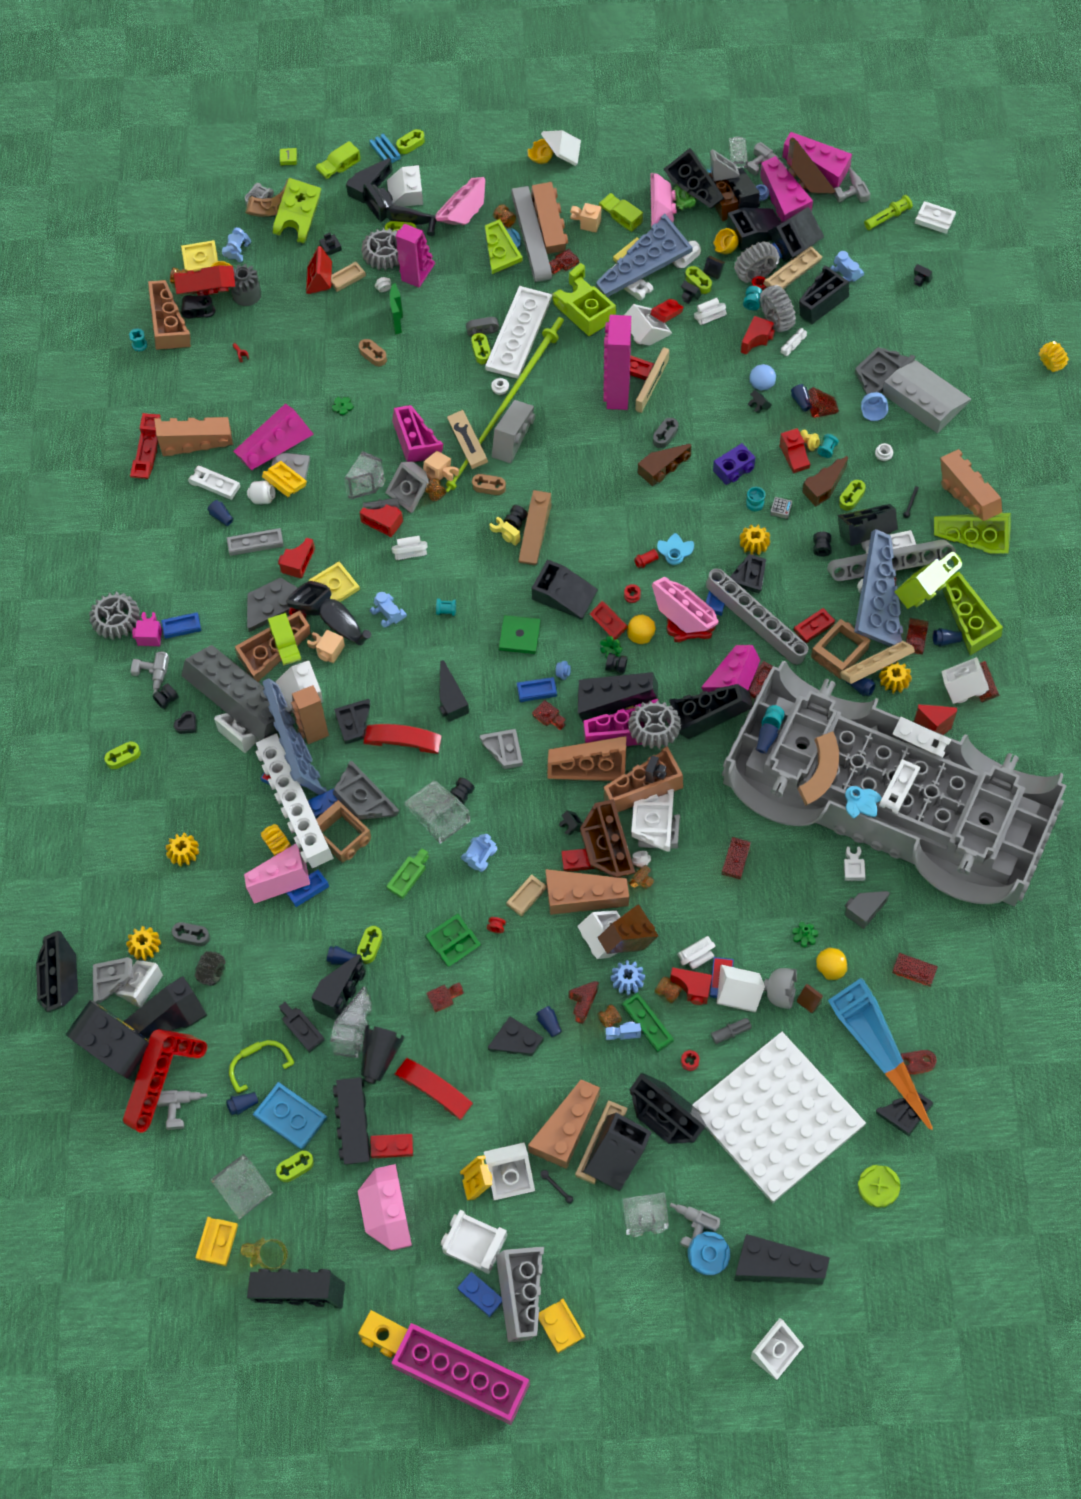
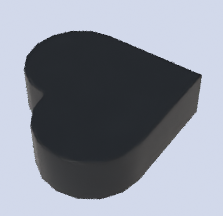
[174,711,197,734]

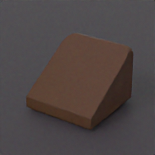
[797,984,823,1013]

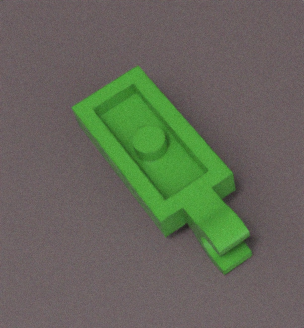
[386,848,429,899]

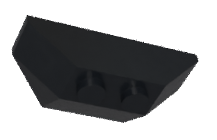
[36,931,78,1013]
[629,1073,707,1144]

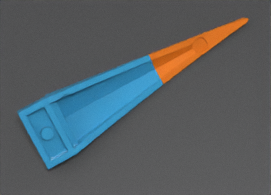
[828,978,933,1130]

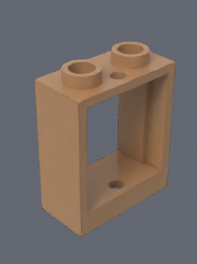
[811,619,870,679]
[316,800,371,863]

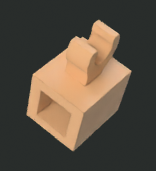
[570,203,601,233]
[423,451,459,483]
[307,630,345,663]

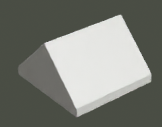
[541,130,581,166]
[214,713,259,753]
[115,960,163,1008]
[717,965,765,1012]
[750,1318,804,1380]

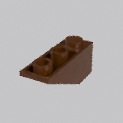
[709,172,738,221]
[638,444,692,486]
[802,456,848,507]

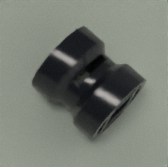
[504,505,528,530]
[813,532,832,557]
[605,653,628,675]
[152,683,179,710]
[448,777,475,804]

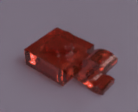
[549,249,579,274]
[532,700,566,730]
[427,982,464,1013]

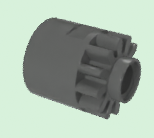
[230,264,261,306]

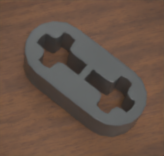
[466,317,499,336]
[653,418,678,448]
[172,922,210,946]

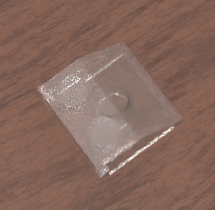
[345,451,385,500]
[210,1154,273,1219]
[622,1193,669,1237]

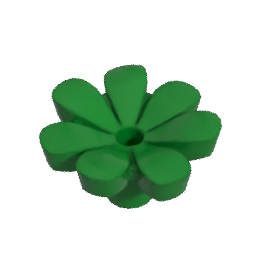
[600,636,622,659]
[792,922,819,948]

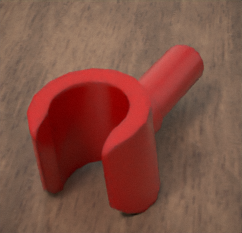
[233,343,249,363]

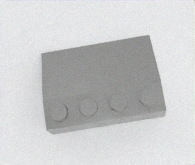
[882,360,971,433]

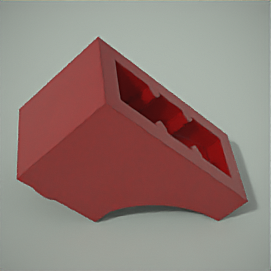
[741,316,775,355]
[779,428,810,473]
[359,504,403,538]
[278,538,315,579]
[670,967,712,1005]

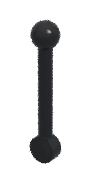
[903,486,919,518]
[540,1170,574,1204]

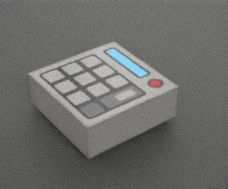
[770,497,792,519]

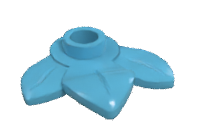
[657,533,694,565]
[845,786,882,819]

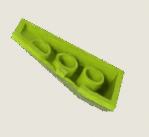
[934,513,1011,553]

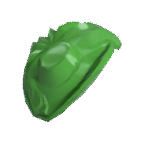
[674,185,697,210]

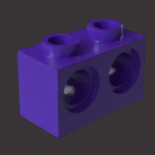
[713,443,756,485]

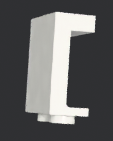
[441,1210,507,1274]

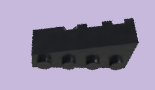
[578,672,658,724]
[669,684,753,739]
[333,1077,371,1165]
[734,1234,830,1284]
[247,1269,345,1309]

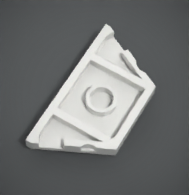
[631,789,674,852]

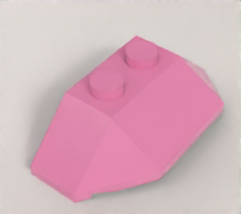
[650,173,677,227]
[435,177,485,225]
[652,577,719,633]
[358,1164,412,1251]

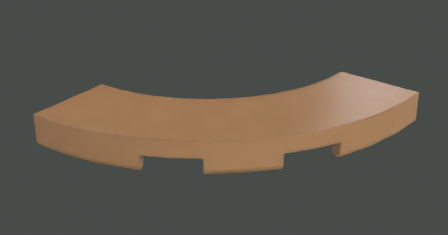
[245,180,288,217]
[797,731,839,806]

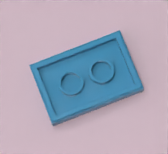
[253,1082,327,1151]

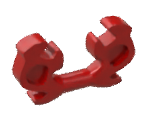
[667,618,716,642]

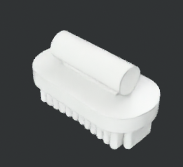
[672,241,701,268]
[694,298,727,325]
[392,536,428,560]
[677,936,716,970]

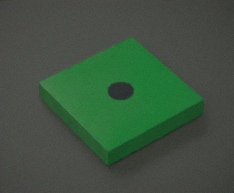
[499,615,541,654]

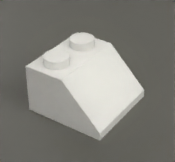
[387,165,423,207]
[625,304,672,346]
[942,657,989,704]
[276,661,323,713]
[577,910,620,959]
[484,1143,535,1200]

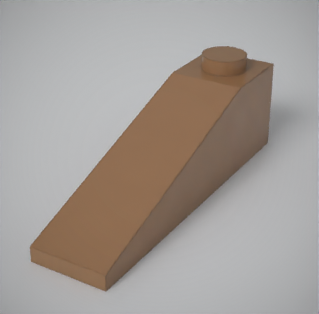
[519,490,552,565]

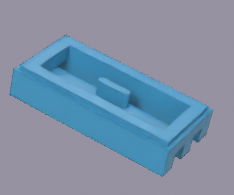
[369,134,401,163]

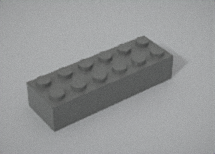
[181,645,292,741]

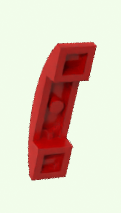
[130,413,161,479]
[363,724,442,754]
[394,1058,473,1120]

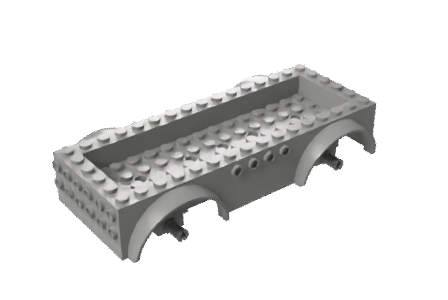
[722,661,1067,906]

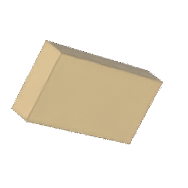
[331,262,366,292]
[506,875,547,917]

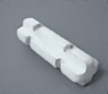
[780,328,807,356]

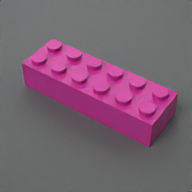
[603,315,632,410]
[391,1323,530,1425]

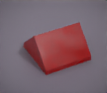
[306,246,332,294]
[913,704,957,735]

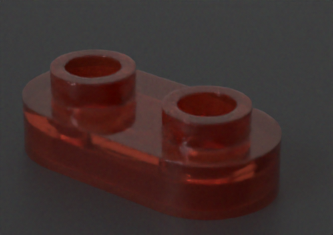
[900,1050,937,1075]

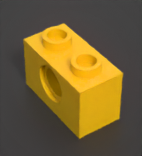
[358,1310,408,1358]

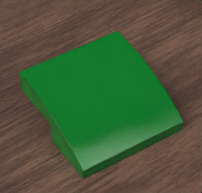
[390,283,403,335]
[425,913,481,967]

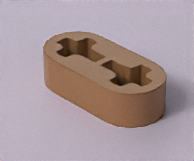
[359,339,387,366]
[472,474,506,495]

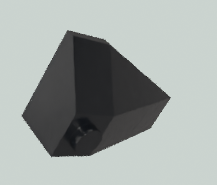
[664,148,725,209]
[124,976,207,1038]

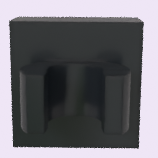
[319,233,342,256]
[703,256,725,279]
[914,264,933,287]
[681,281,701,304]
[748,390,772,413]
[645,756,667,783]
[559,810,583,835]

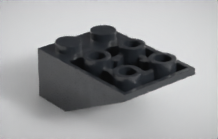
[768,207,824,261]
[727,208,781,251]
[531,559,598,619]
[311,954,366,1021]
[583,1113,652,1191]

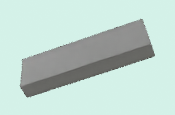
[227,528,284,556]

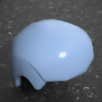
[749,364,776,391]
[861,392,888,421]

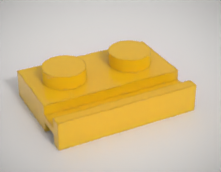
[262,461,307,497]
[460,1155,493,1200]
[195,1217,238,1267]
[538,1299,585,1354]

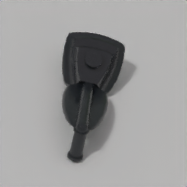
[363,182,437,236]
[286,581,371,645]

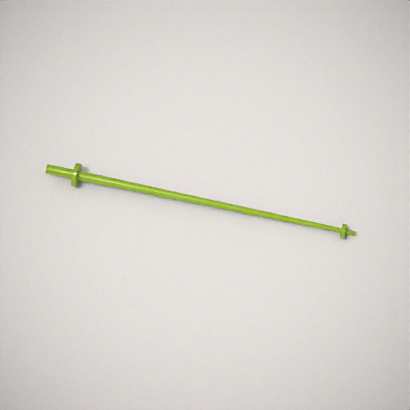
[446,317,564,492]

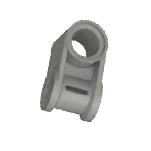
[245,183,274,208]

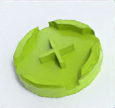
[858,1165,900,1208]

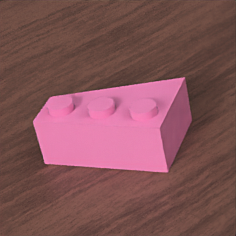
[244,844,310,904]

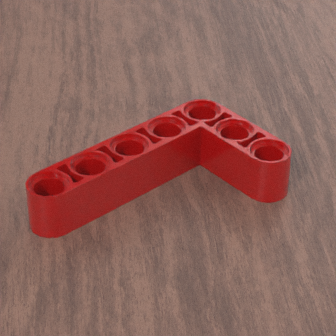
[123,1029,207,1133]

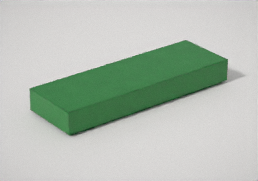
[621,992,674,1053]

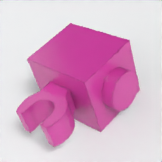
[132,612,162,646]

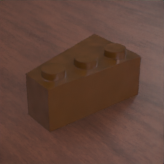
[597,904,659,954]

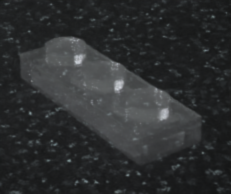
[729,136,748,168]

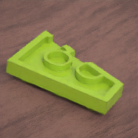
[485,219,523,274]

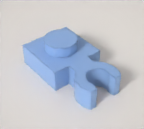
[605,1022,641,1040]

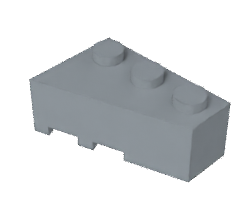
[492,400,535,463]

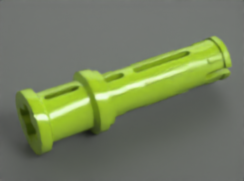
[864,195,913,230]

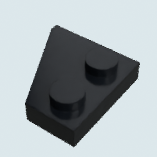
[730,554,766,594]
[334,699,371,744]
[488,1017,544,1056]
[876,1092,933,1136]

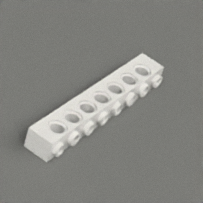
[255,733,334,868]

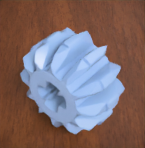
[611,960,645,996]

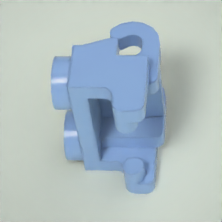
[222,228,251,262]
[830,251,864,282]
[370,592,407,627]
[461,834,497,872]

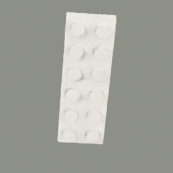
[485,286,552,379]

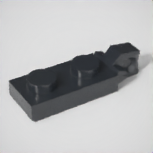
[279,1002,325,1053]

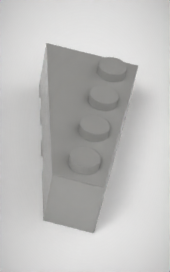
[496,1247,544,1342]

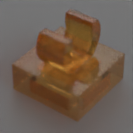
[629,865,654,889]

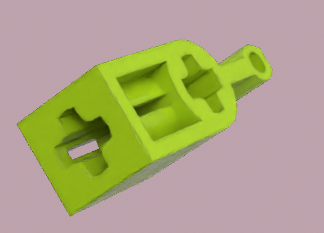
[316,141,361,179]
[599,193,643,232]
[268,613,301,666]

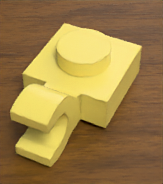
[490,517,520,546]

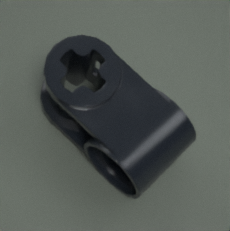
[181,295,216,319]

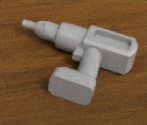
[745,142,788,176]
[834,167,870,202]
[130,651,169,694]
[157,1090,207,1130]
[670,1203,720,1248]

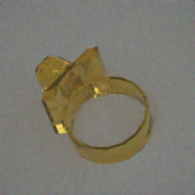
[240,1237,288,1270]

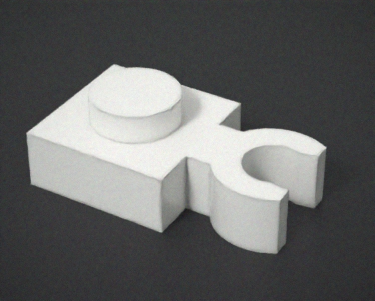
[844,847,865,881]

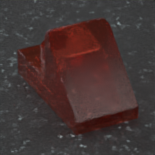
[808,387,839,418]
[906,618,928,655]
[568,981,599,1024]

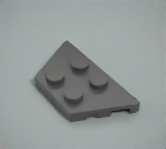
[855,347,915,395]
[247,578,297,632]
[333,761,399,820]

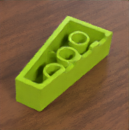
[942,571,1003,656]

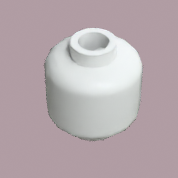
[247,481,276,505]

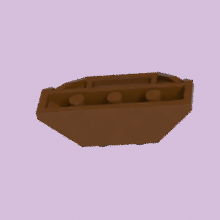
[787,137,836,193]
[580,799,635,878]

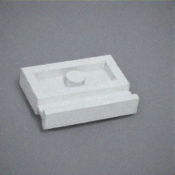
[915,201,956,234]

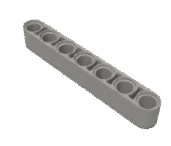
[511,186,552,282]
[827,540,956,581]
[706,569,808,665]

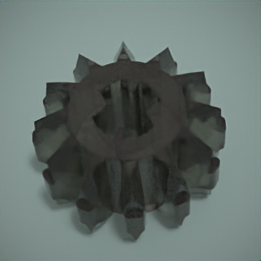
[195,951,226,986]

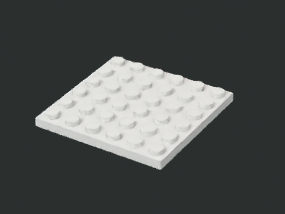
[693,1032,866,1204]

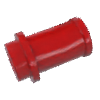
[634,549,659,568]

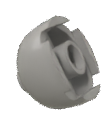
[764,968,797,1009]

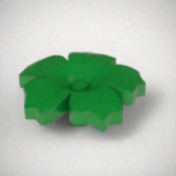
[332,396,354,415]

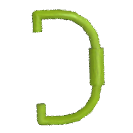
[229,1040,294,1093]

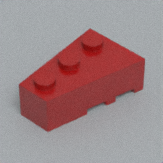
[174,265,235,296]

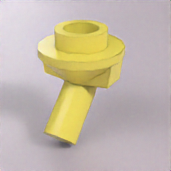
[800,430,820,451]

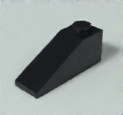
[346,158,392,204]
[438,660,469,722]

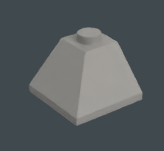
[385,462,429,513]

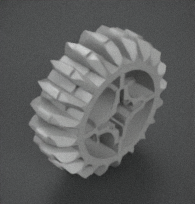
[361,228,399,271]
[734,241,780,283]
[760,285,796,332]
[89,591,140,640]
[629,700,681,749]

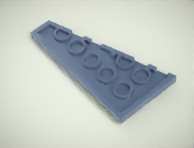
[596,213,693,297]
[854,529,903,647]
[263,678,327,795]

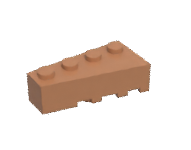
[531,182,568,254]
[148,280,191,349]
[154,417,233,456]
[940,449,1002,521]
[235,611,311,682]
[291,685,329,744]
[548,736,626,781]
[604,746,683,812]
[545,869,629,915]
[528,1080,600,1169]

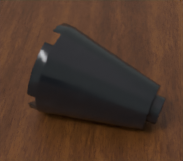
[361,1025,405,1084]

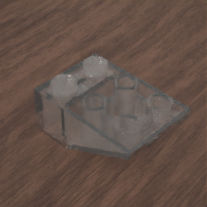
[404,780,470,844]
[330,986,372,1058]

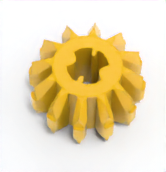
[1039,341,1069,372]
[739,524,771,555]
[879,661,912,693]
[261,824,291,856]
[166,833,199,867]
[126,926,161,961]

